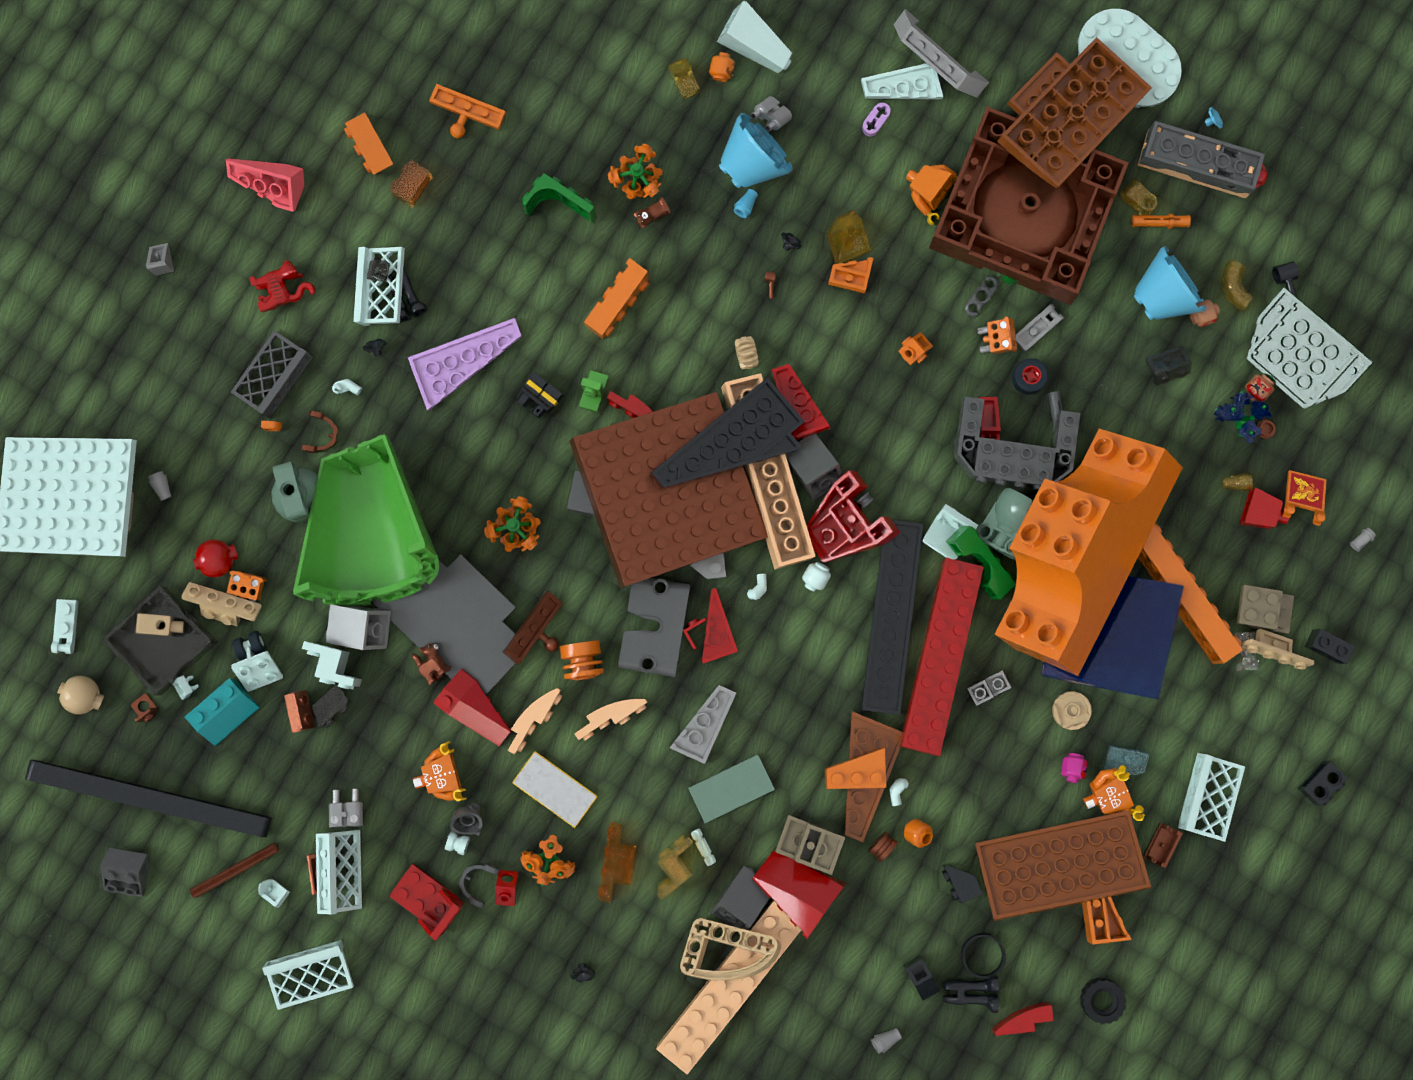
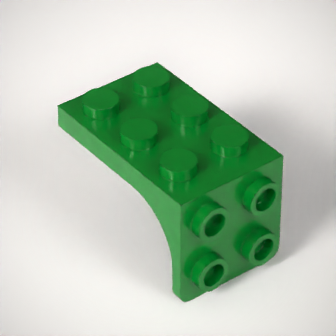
[522,173,596,223]

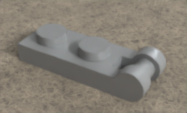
[1016,304,1064,352]

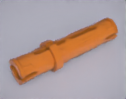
[1131,214,1191,229]

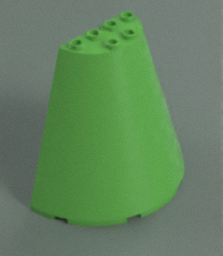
[293,434,439,606]

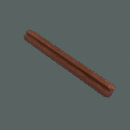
[190,843,279,898]

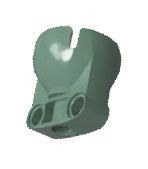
[271,461,318,523]
[977,488,1032,560]

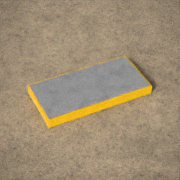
[512,751,598,828]

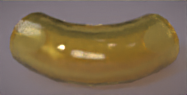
[1222,260,1253,312]

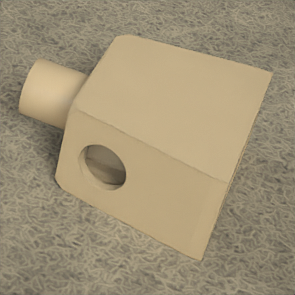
[136,613,184,636]

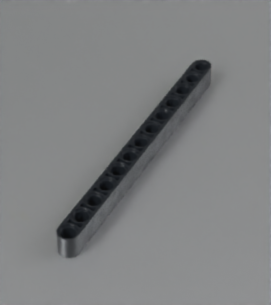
[25,760,272,837]

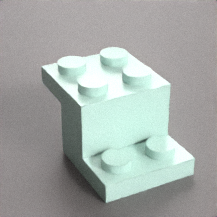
[302,641,362,689]

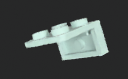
[923,504,978,560]

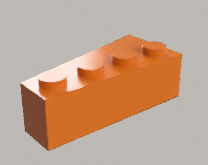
[584,258,649,339]

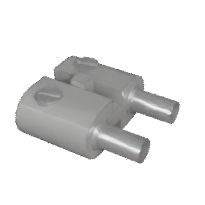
[750,96,792,132]
[329,789,363,828]

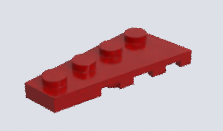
[771,364,830,440]

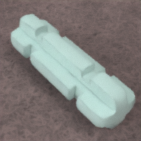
[691,829,716,866]

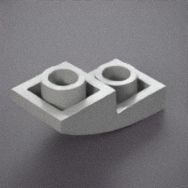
[967,670,1012,706]

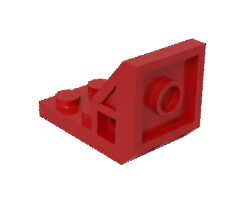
[389,863,465,941]

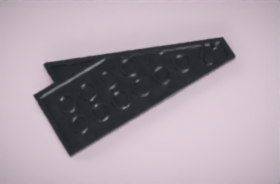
[651,377,805,489]

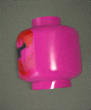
[1061,753,1088,783]

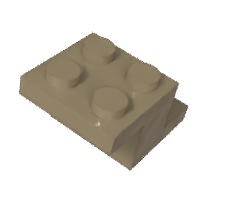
[1237,585,1294,634]
[775,815,845,875]

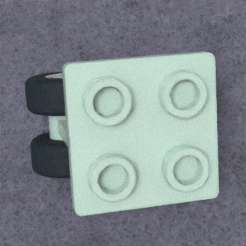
[231,631,283,692]

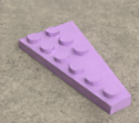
[408,318,522,411]

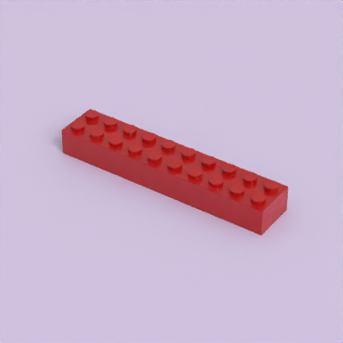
[899,558,984,756]

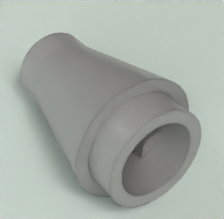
[148,471,172,501]
[871,1028,902,1054]

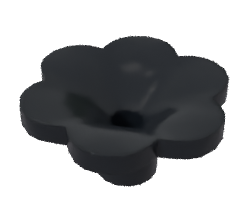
[781,232,802,251]
[363,339,387,357]
[571,963,595,982]

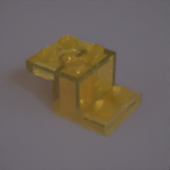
[657,835,693,900]

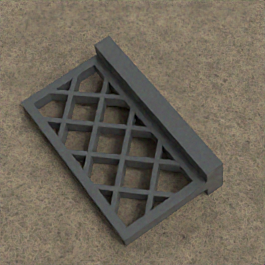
[231,331,313,419]

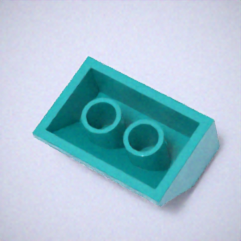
[185,678,260,746]

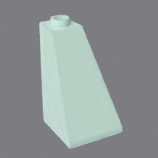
[717,1,792,73]

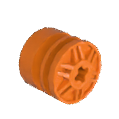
[560,640,604,681]

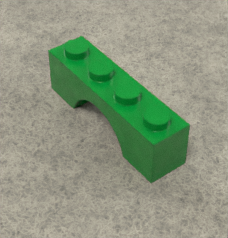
[946,526,1016,600]

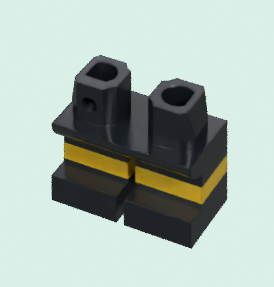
[517,372,563,419]

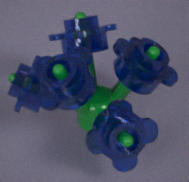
[1214,391,1271,443]

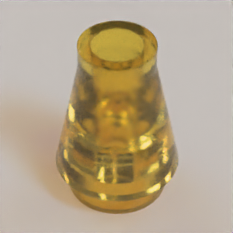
[1223,472,1253,491]

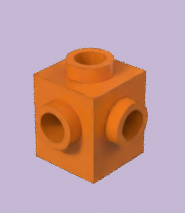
[898,332,933,365]

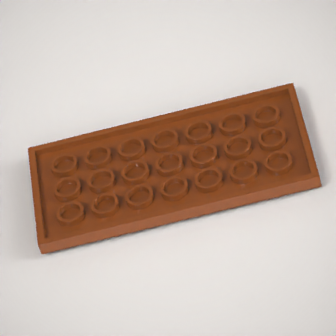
[975,810,1151,921]

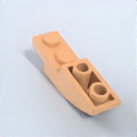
[508,688,562,754]
[575,699,648,741]

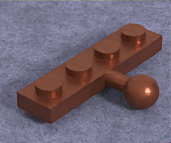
[503,591,563,664]

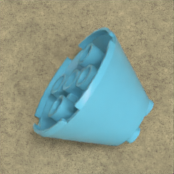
[719,113,793,188]
[1134,246,1207,320]

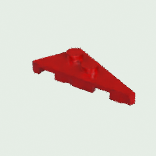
[702,588,738,664]

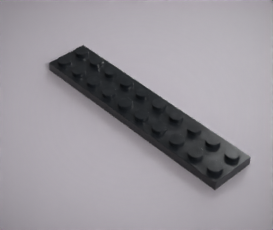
[861,520,923,715]

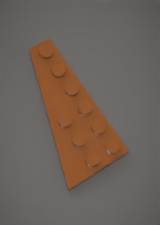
[844,711,903,842]

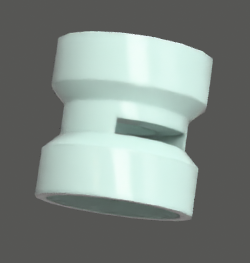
[445,831,470,856]

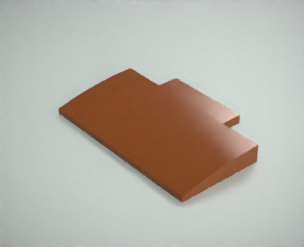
[997,37,1152,189]

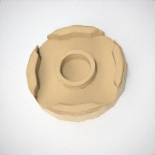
[1052,691,1092,730]

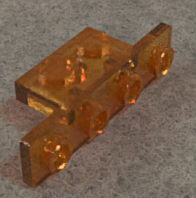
[598,822,637,903]

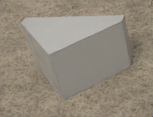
[146,243,174,275]

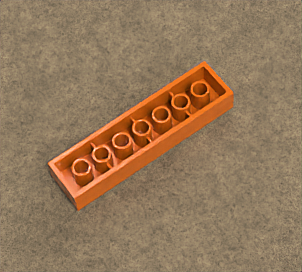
[1138,523,1243,664]

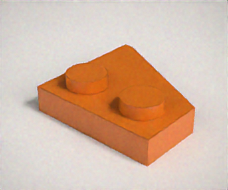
[828,257,873,293]

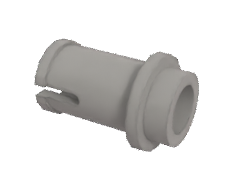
[1350,528,1376,552]

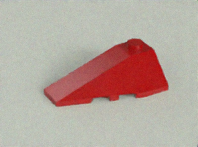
[433,669,511,746]

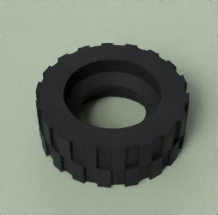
[1080,978,1126,1024]

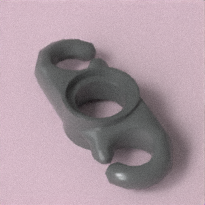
[965,275,999,317]

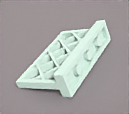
[353,247,405,326]
[1178,753,1245,842]
[316,830,362,914]
[262,940,354,1010]

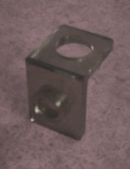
[367,257,390,282]

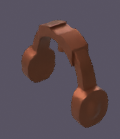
[301,411,338,453]

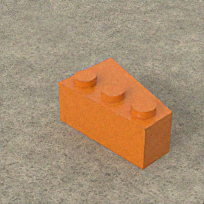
[1082,897,1132,945]

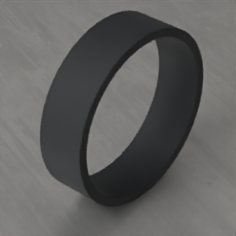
[961,933,1006,979]

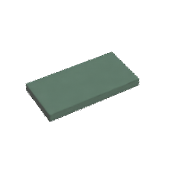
[688,754,775,823]

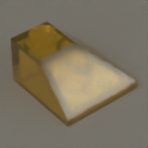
[826,210,871,264]

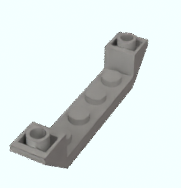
[894,9,989,97]

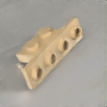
[182,582,262,626]
[1241,629,1314,670]

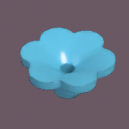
[1205,107,1223,129]

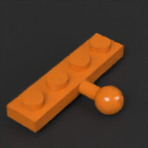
[429,84,506,138]

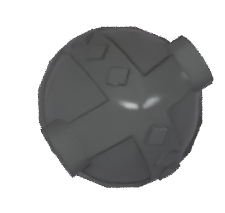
[450,803,483,836]

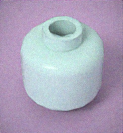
[802,562,831,592]

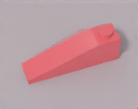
[226,158,304,212]

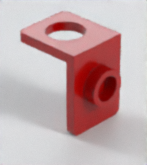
[683,618,707,650]
[495,870,518,906]

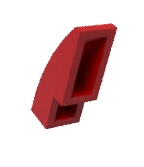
[978,397,1001,440]
[992,1002,1054,1036]

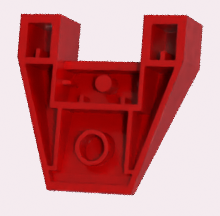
[807,470,901,563]

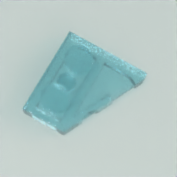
[1104,745,1149,776]

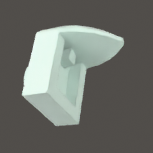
[258,879,290,908]

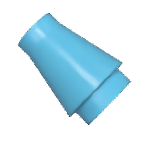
[734,189,758,218]

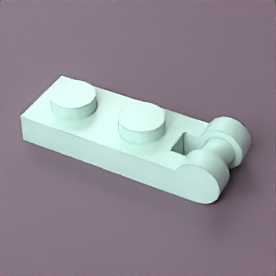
[51,599,79,654]

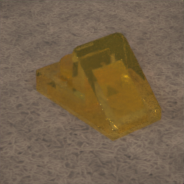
[668,58,700,99]

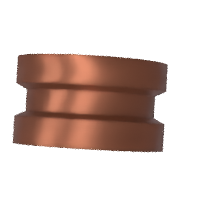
[868,831,898,862]

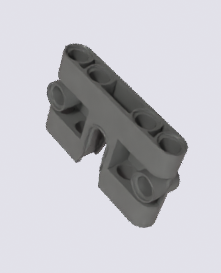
[618,578,691,677]

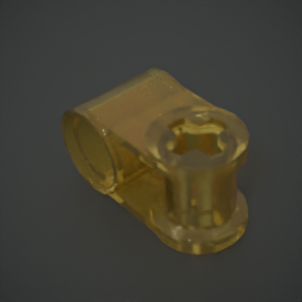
[1120,180,1158,215]

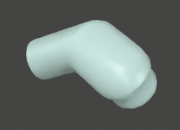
[332,379,362,396]
[747,574,767,600]
[889,778,909,806]

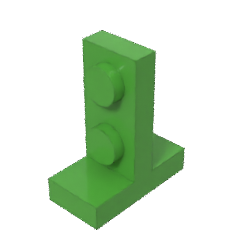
[579,370,609,413]

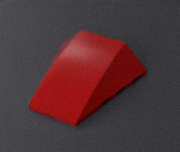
[752,851,847,939]

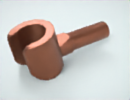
[764,271,776,299]

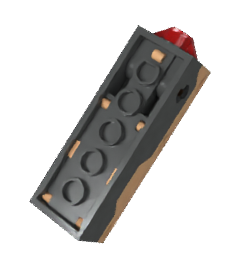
[1137,121,1268,198]

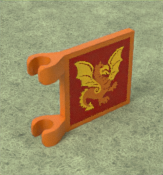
[1283,470,1326,526]

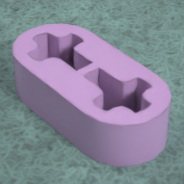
[862,103,890,137]

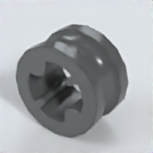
[856,492,875,510]

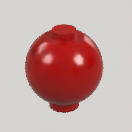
[192,539,238,578]

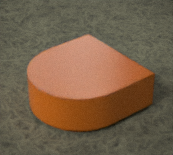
[261,421,282,432]

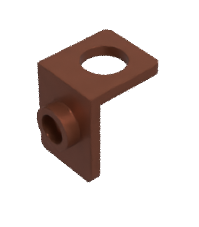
[131,694,159,723]

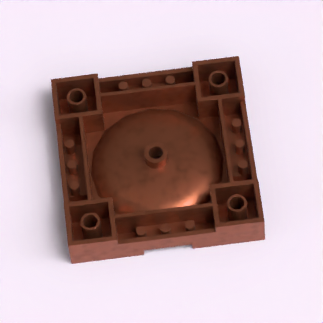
[929,107,1128,305]

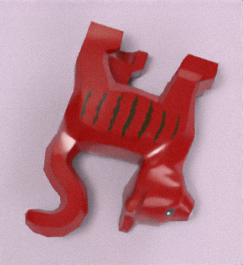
[249,261,316,313]

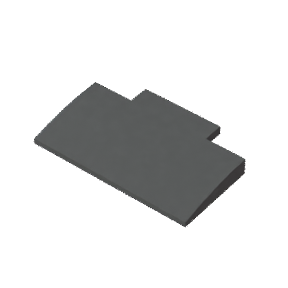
[371,555,531,695]

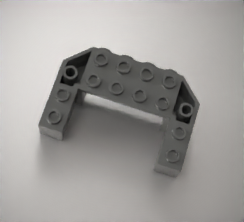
[954,397,1080,491]

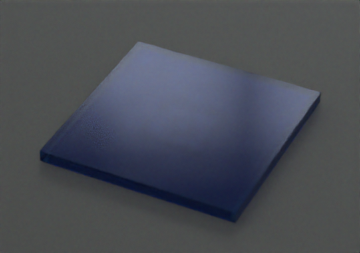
[1041,576,1184,700]

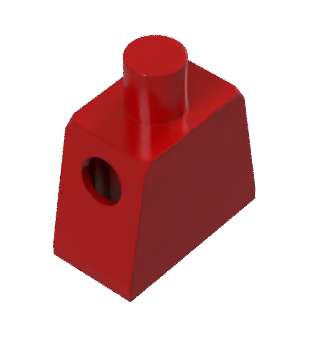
[1239,488,1289,529]

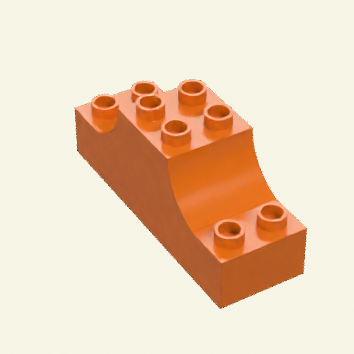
[994,429,1183,676]

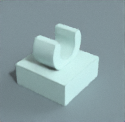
[173,675,198,700]

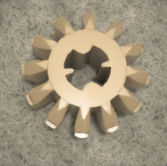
[735,336,759,369]

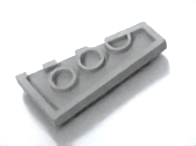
[670,685,736,764]

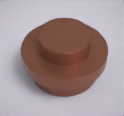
[1256,420,1276,439]

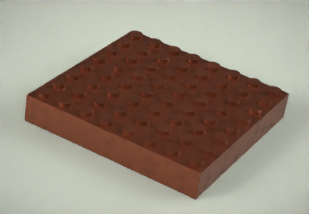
[569,392,768,588]

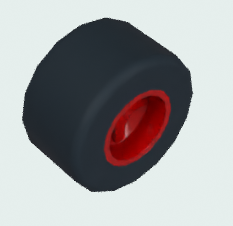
[1012,358,1049,395]

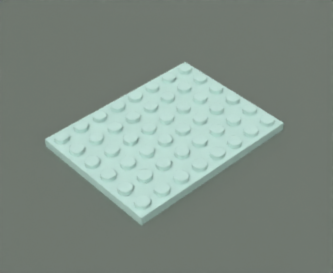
[0,437,137,557]

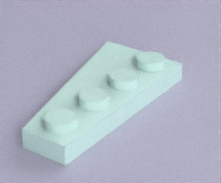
[861,63,943,99]

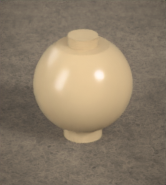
[57,676,104,714]

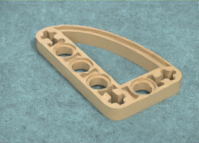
[680,918,781,981]

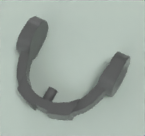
[459,864,500,908]

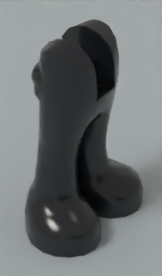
[386,267,428,323]
[942,975,999,1013]

